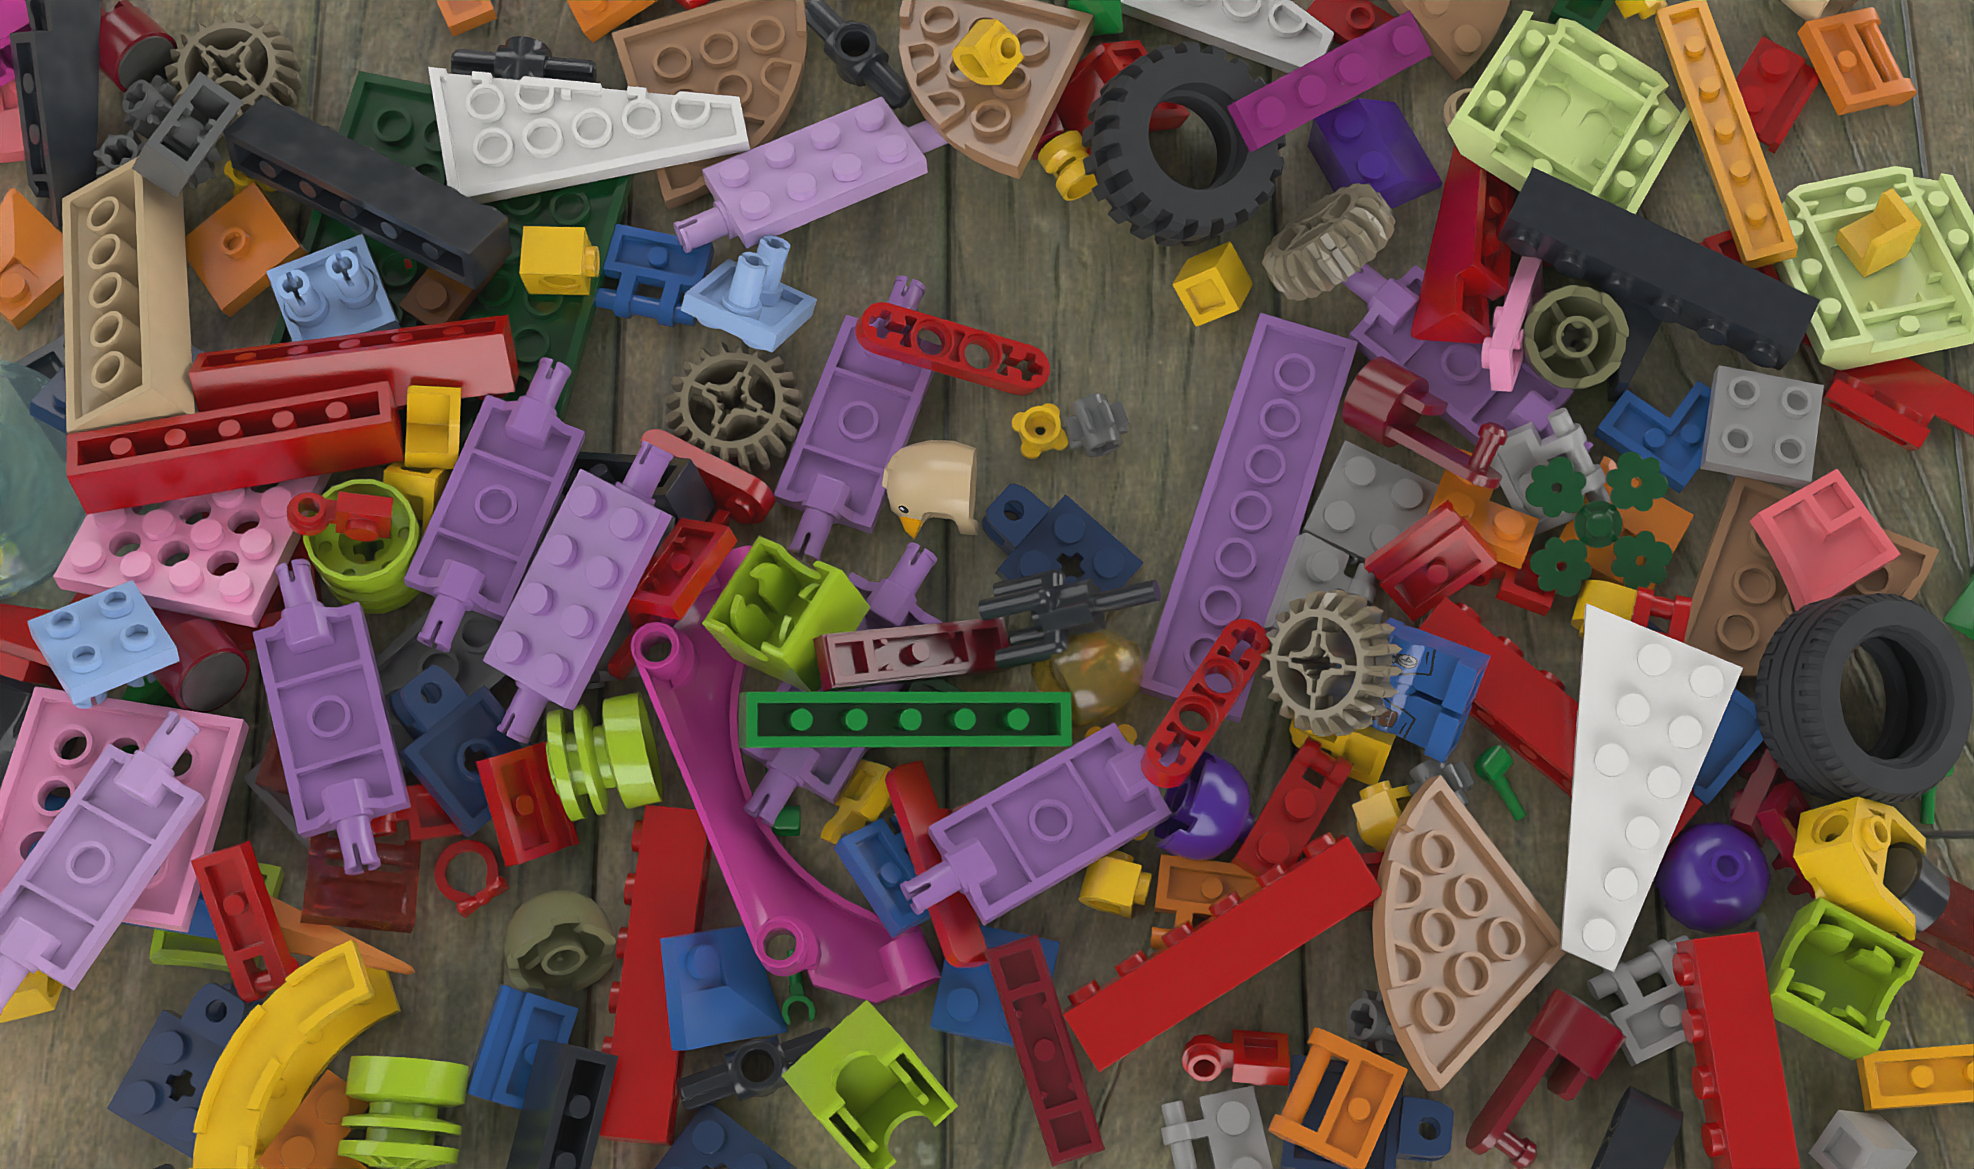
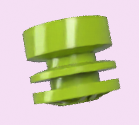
[303,479,424,614]
[546,692,664,822]
[337,1056,469,1169]

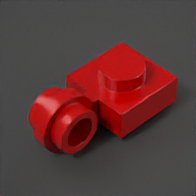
[286,492,393,542]
[1468,551,1563,616]
[370,784,464,842]
[1182,1029,1290,1086]

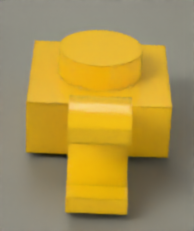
[820,759,892,845]

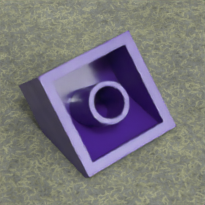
[1307,98,1443,209]

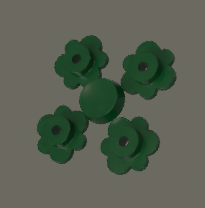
[1525,452,1673,597]

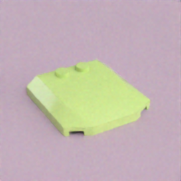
[1447,10,1690,214]
[1773,166,1974,371]

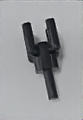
[978,569,1161,670]

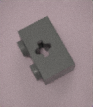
[132,71,243,198]

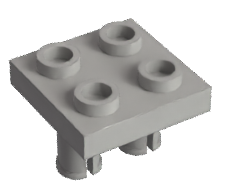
[1700,365,1824,488]

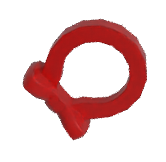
[434,840,510,918]

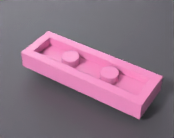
[1481,256,1544,392]

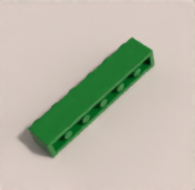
[739,692,1072,748]

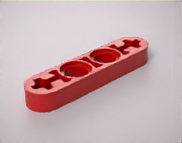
[855,302,1050,396]
[1140,619,1270,788]

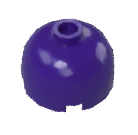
[1154,750,1254,860]
[1654,822,1771,934]

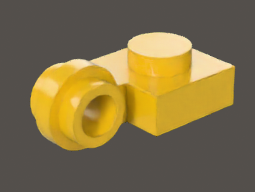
[1289,718,1396,786]

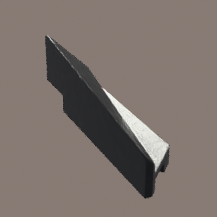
[9,0,101,227]

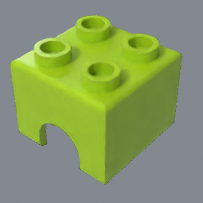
[702,536,870,692]
[1766,897,1924,1061]
[782,1000,958,1169]

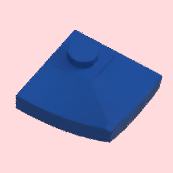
[660,924,787,1050]

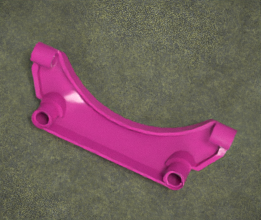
[631,546,942,1006]

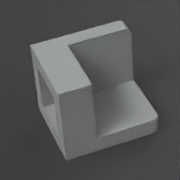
[1809,1110,1918,1169]

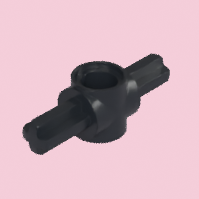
[805,0,912,110]
[451,36,597,83]
[677,1027,832,1110]

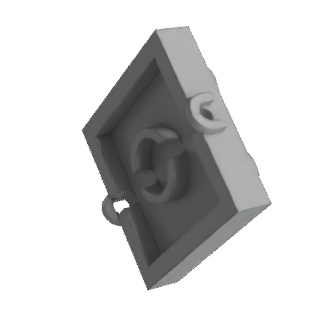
[1300,440,1438,565]

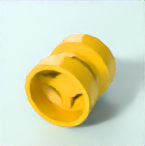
[1038,131,1098,201]

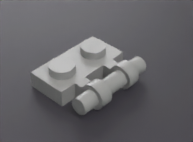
[1491,408,1610,536]
[1263,532,1377,665]
[1587,935,1690,1067]
[1161,1086,1273,1169]

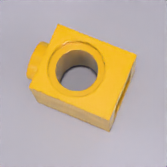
[519,226,600,295]

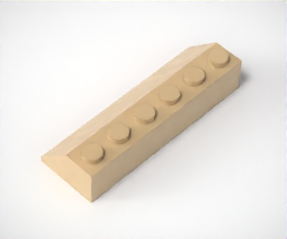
[62,157,195,434]

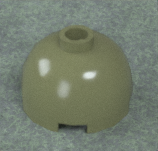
[1522,285,1629,389]
[503,890,616,997]

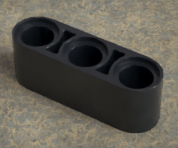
[1590,1086,1684,1169]

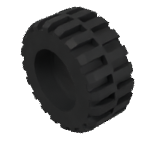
[1082,42,1286,247]

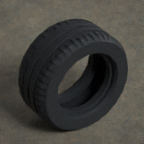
[1755,593,1973,803]

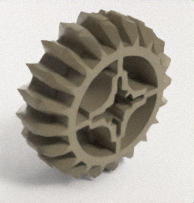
[165,11,302,139]
[1262,183,1396,301]
[665,341,804,474]
[1260,590,1403,736]

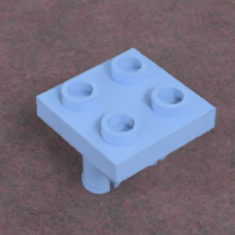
[266,234,401,342]
[681,235,817,352]
[27,580,180,709]

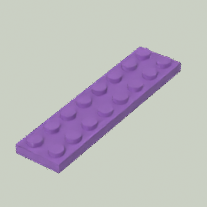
[1138,313,1358,723]

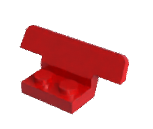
[1056,40,1190,155]
[1801,333,1974,452]
[607,509,737,681]
[885,760,988,968]

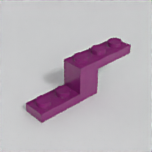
[1227,10,1432,153]

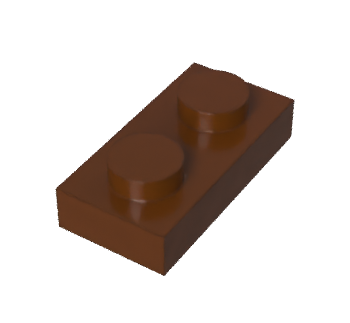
[398,261,505,325]

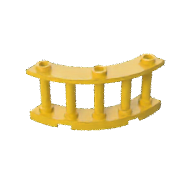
[189,939,401,1169]

